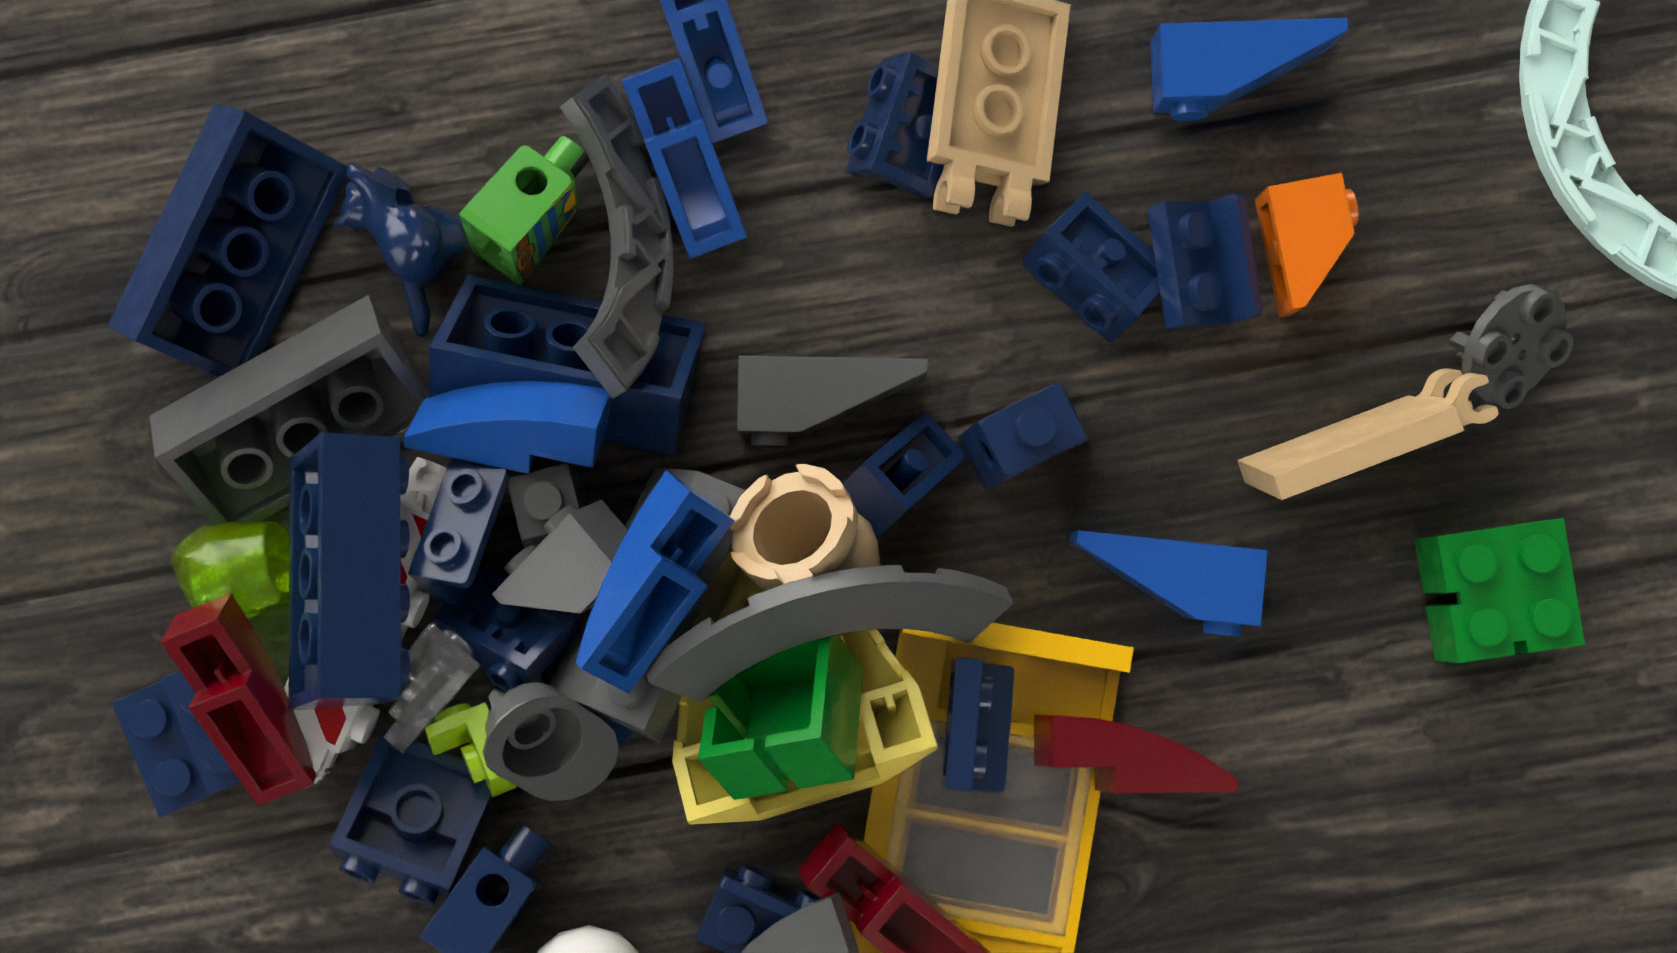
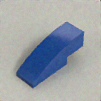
[621,58,747,259]
[404,381,611,474]
[575,471,735,694]

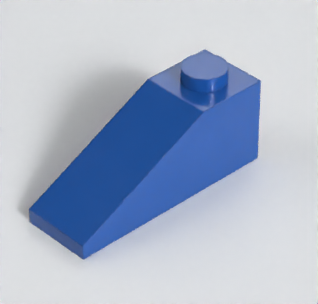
[659,0,768,143]
[1150,18,1348,121]
[1069,530,1268,637]

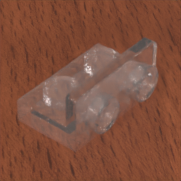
[384,623,480,754]

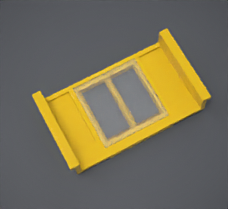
[849,623,1134,953]

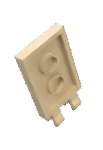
[927,0,1071,227]
[1237,368,1499,500]

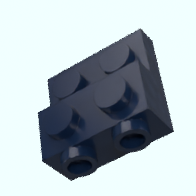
[112,670,241,818]
[329,729,494,906]

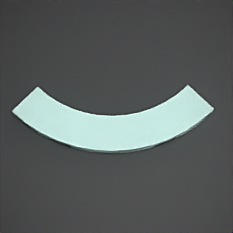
[1519,0,1677,299]

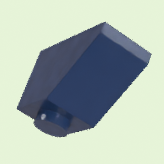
[843,411,967,539]

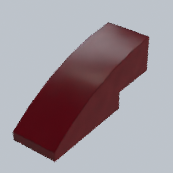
[160,592,316,806]
[1034,714,1238,793]
[797,821,991,953]

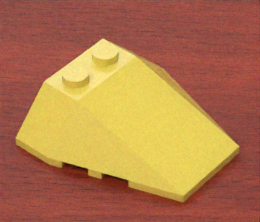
[672,570,938,825]

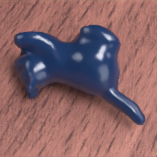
[333,163,466,338]

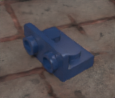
[846,52,944,198]
[1022,191,1160,343]
[1147,194,1263,330]
[408,458,510,607]
[432,564,581,693]
[941,657,1015,793]
[695,864,821,953]

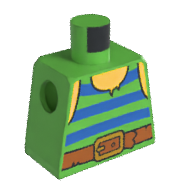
[459,136,590,285]

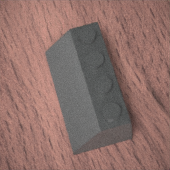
[149,294,430,540]
[549,467,746,743]

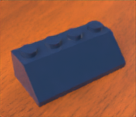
[107,103,348,377]
[429,274,706,456]
[288,432,410,710]

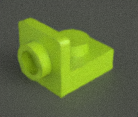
[425,702,516,798]

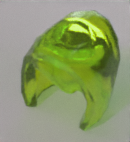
[171,521,290,619]

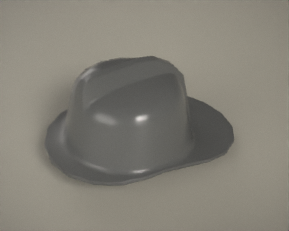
[483,682,619,801]

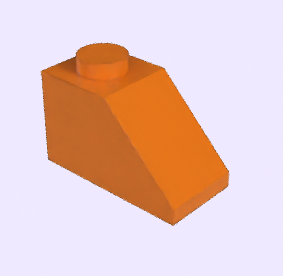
[1255,173,1358,318]

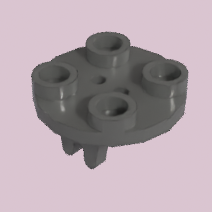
[1448,284,1574,409]

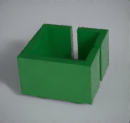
[1414,518,1585,663]
[698,634,863,800]

